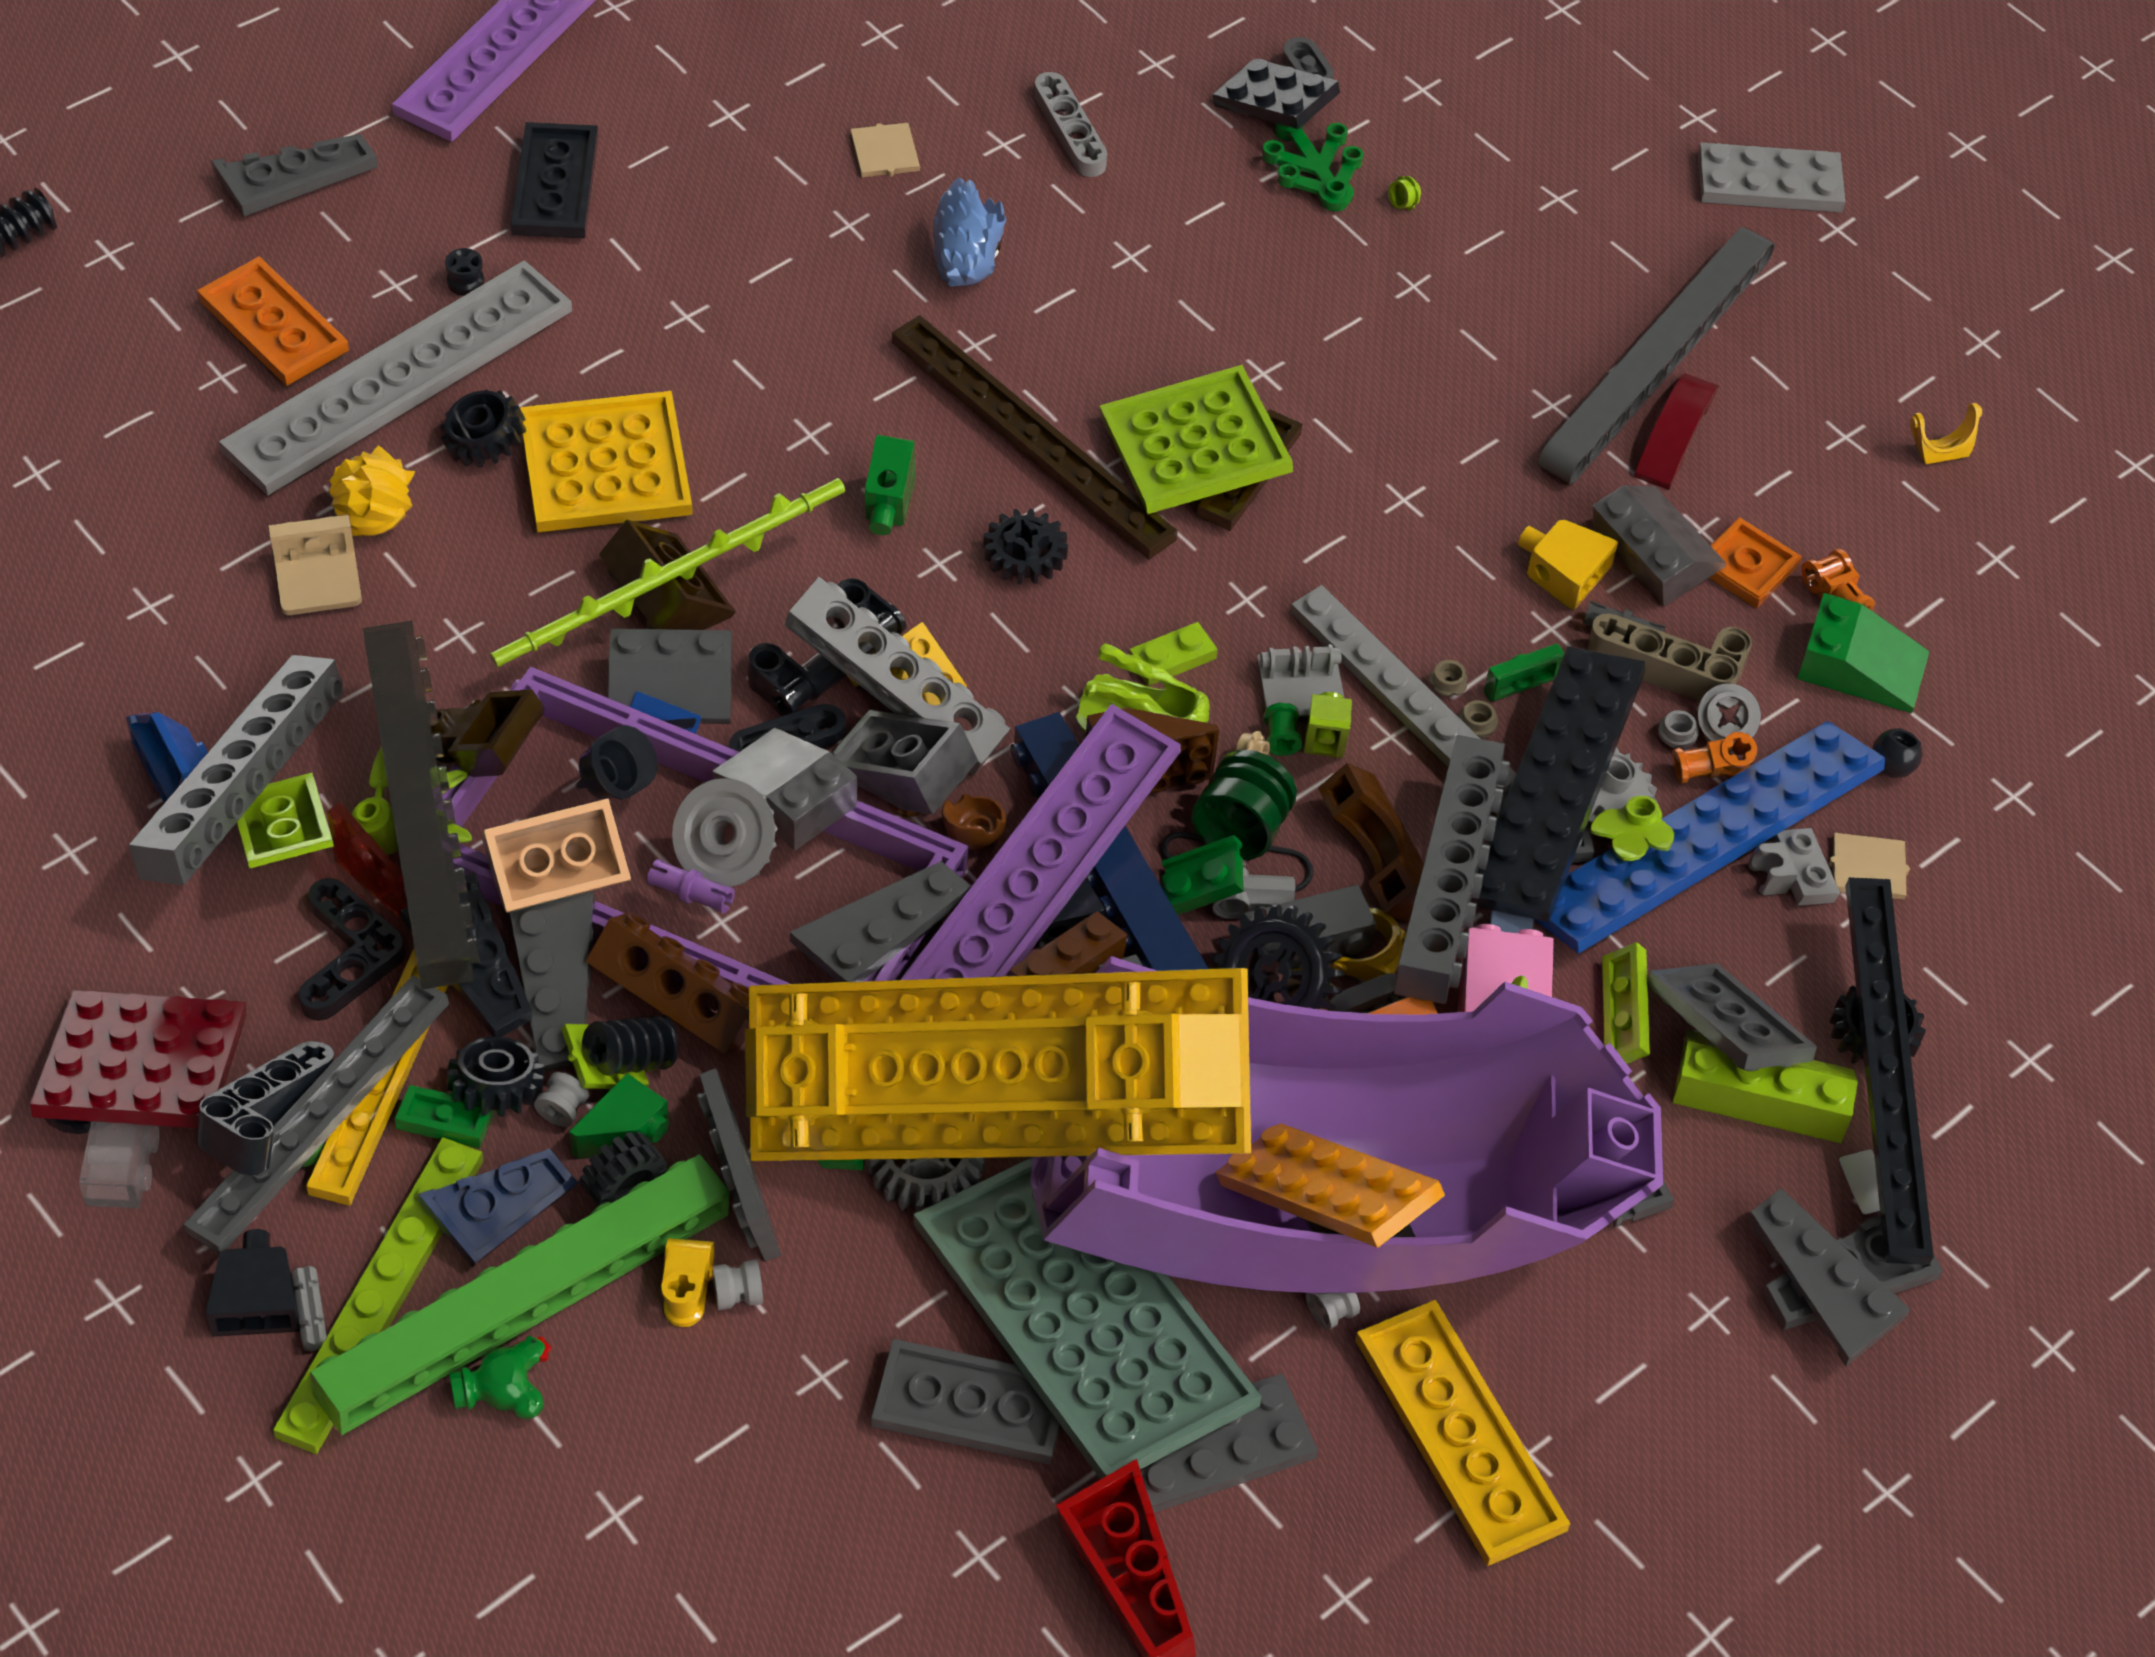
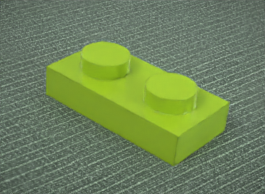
[1129,622,1218,686]

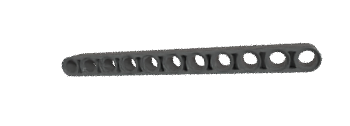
[1538,227,1775,485]

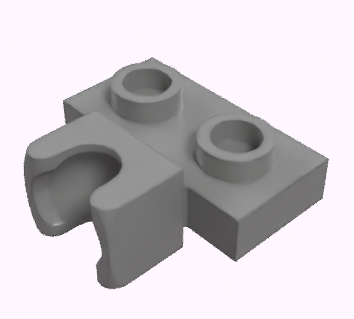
[1748,828,1840,905]

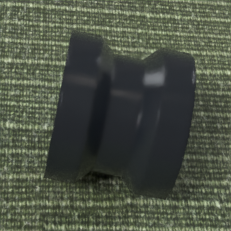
[445,248,484,296]

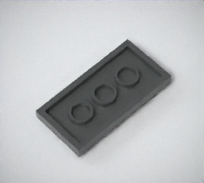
[1647,963,1817,1071]
[697,1069,782,1262]
[871,1339,1060,1465]
[1140,1373,1318,1513]

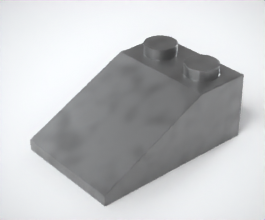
[832,710,978,815]
[712,728,857,851]

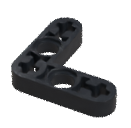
[299,878,405,1021]

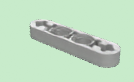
[1034,72,1107,177]

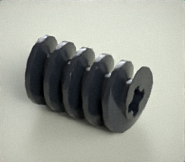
[0,188,57,257]
[582,1015,678,1076]

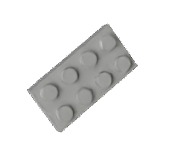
[1698,142,1846,213]

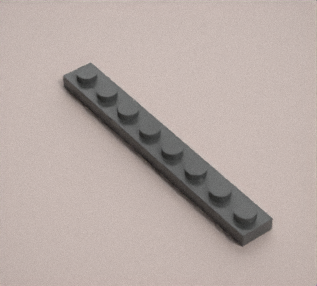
[183,975,449,1254]

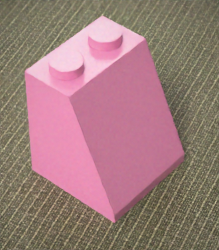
[1457,924,1554,1012]

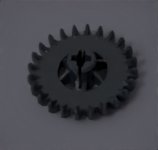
[1212,903,1345,1010]

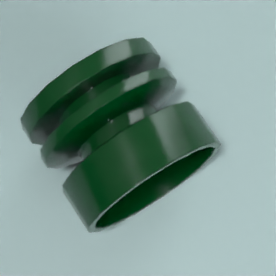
[1191,750,1297,860]

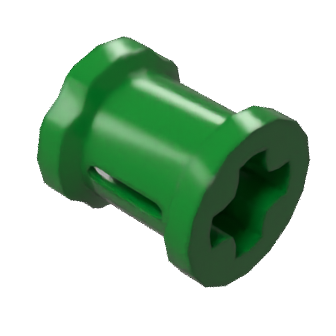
[1263,702,1303,756]

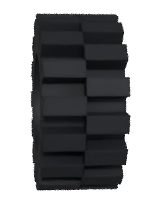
[580,1132,667,1206]

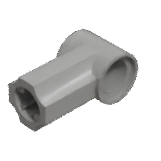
[1213,867,1295,920]

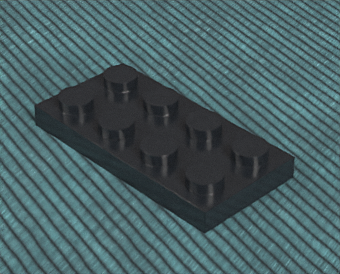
[511,122,599,238]

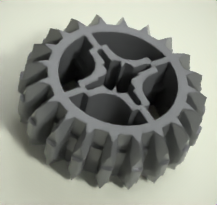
[867,1157,985,1212]

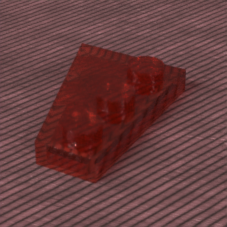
[327,802,427,922]

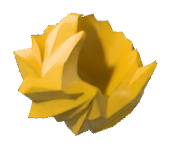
[328,445,415,536]

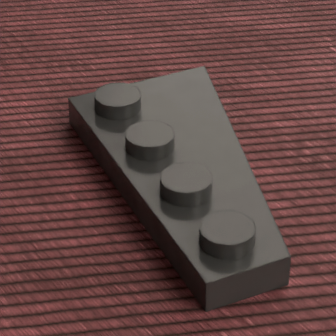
[790,861,971,982]
[510,891,596,1072]
[1747,1188,1910,1367]
[1763,1215,1943,1331]

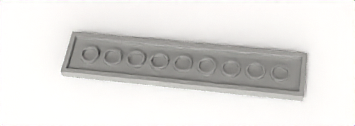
[219,260,572,496]

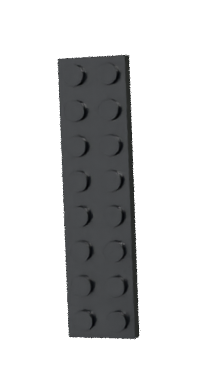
[1470,647,1645,922]

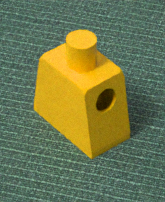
[1518,520,1618,611]

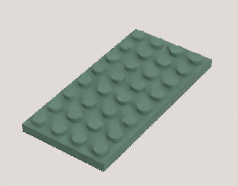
[913,1157,1262,1479]

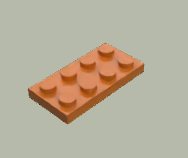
[197,256,349,386]

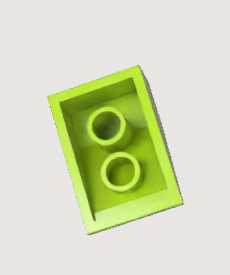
[237,773,334,869]

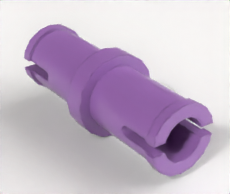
[647,859,735,914]

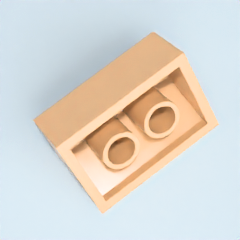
[482,799,631,913]

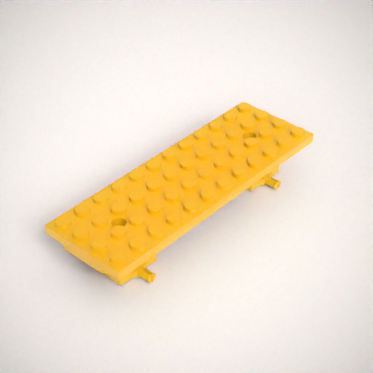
[745,968,1251,1161]

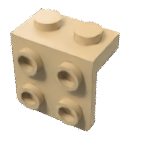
[269,515,362,615]

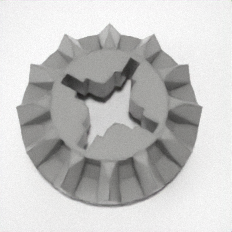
[1697,684,1761,742]

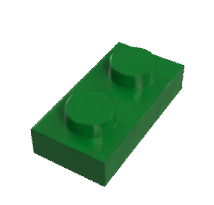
[395,1085,494,1148]

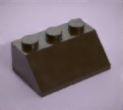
[599,519,736,630]

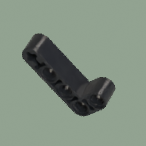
[196,1041,334,1175]

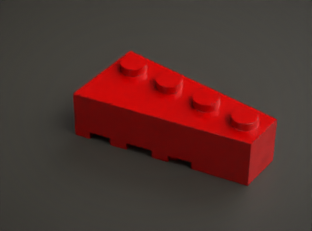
[1056,1459,1196,1657]

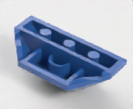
[126,712,208,803]

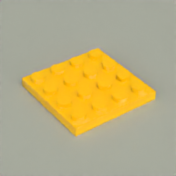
[520,391,693,533]

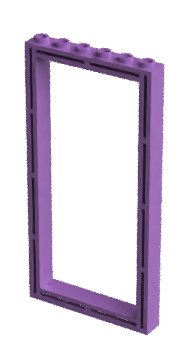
[403,666,968,997]

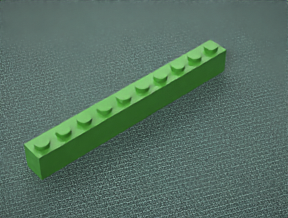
[310,1154,730,1435]

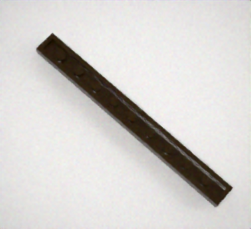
[892,315,1178,559]

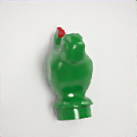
[450,1335,552,1420]

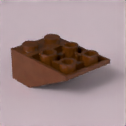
[1085,708,1219,793]

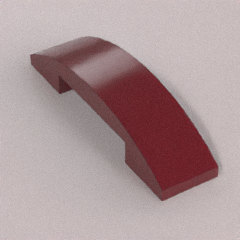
[1634,373,1719,490]

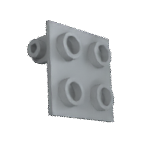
[1257,644,1344,718]

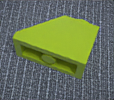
[1304,692,1352,758]

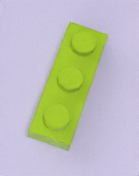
[1602,942,1650,1064]

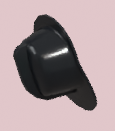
[575,725,658,800]

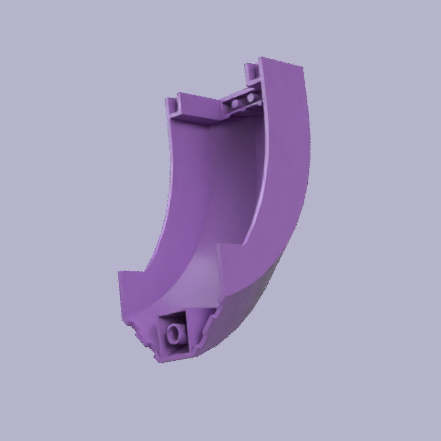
[1031,956,1663,1293]

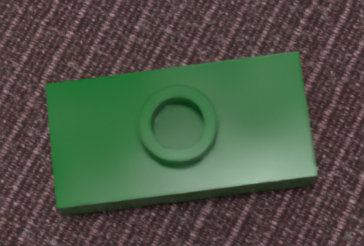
[1484,643,1565,702]

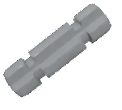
[292,1266,327,1352]

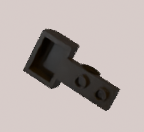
[387,689,544,777]

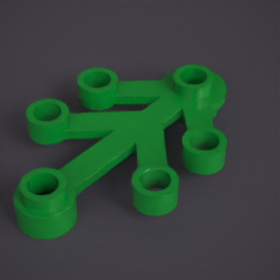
[1262,122,1364,212]

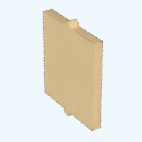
[850,123,920,178]
[1829,833,1910,900]

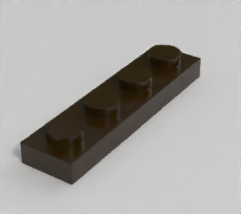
[1197,409,1303,531]

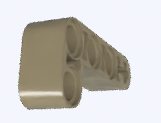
[1586,613,1752,707]

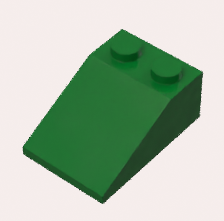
[1797,593,1930,713]

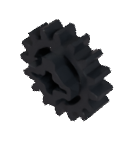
[983,509,1068,585]

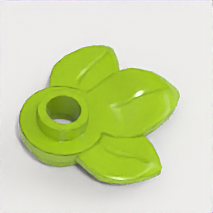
[1591,795,1674,861]

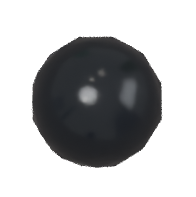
[1872,728,1923,778]

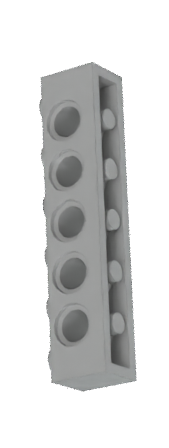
[784,577,1011,776]

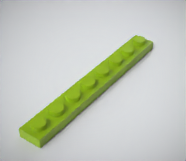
[273,1137,484,1454]

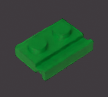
[1162,835,1244,915]

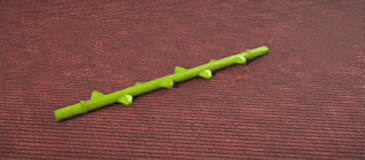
[490,478,845,668]

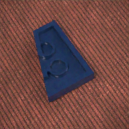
[416,1149,578,1267]

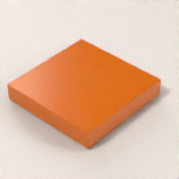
[1709,517,1802,609]

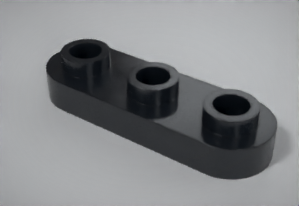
[729,704,845,752]

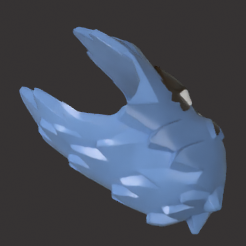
[933,178,1007,287]

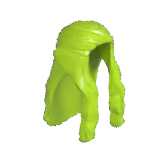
[1076,643,1210,733]

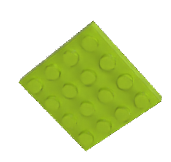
[1099,365,1293,514]

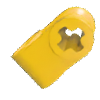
[661,1238,714,1327]

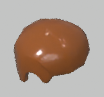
[941,793,1006,850]

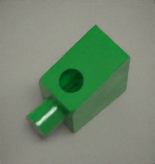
[865,435,916,535]

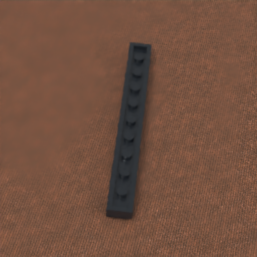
[1845,877,1934,1265]

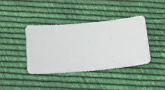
[1839,1150,1880,1214]

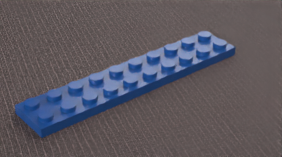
[1533,721,1885,954]

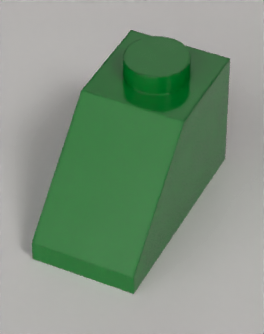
[569,1073,669,1159]

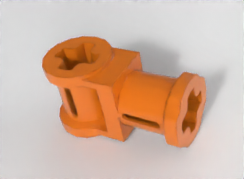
[1801,548,1875,611]
[1672,732,1757,784]

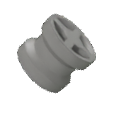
[534,1072,589,1127]
[1305,1293,1360,1331]

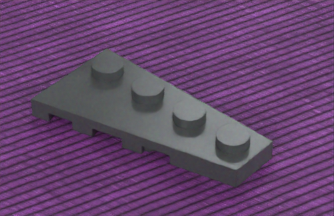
[211,134,378,216]

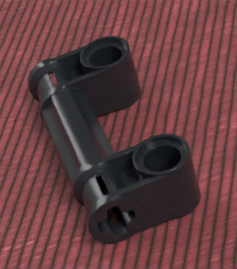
[748,578,906,716]

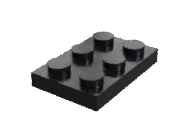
[1213,58,1340,129]

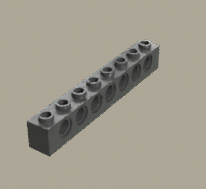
[129,655,344,885]
[1395,735,1510,1004]

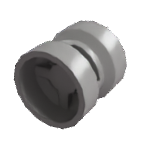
[712,1259,763,1311]

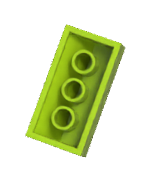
[1672,1030,1858,1143]

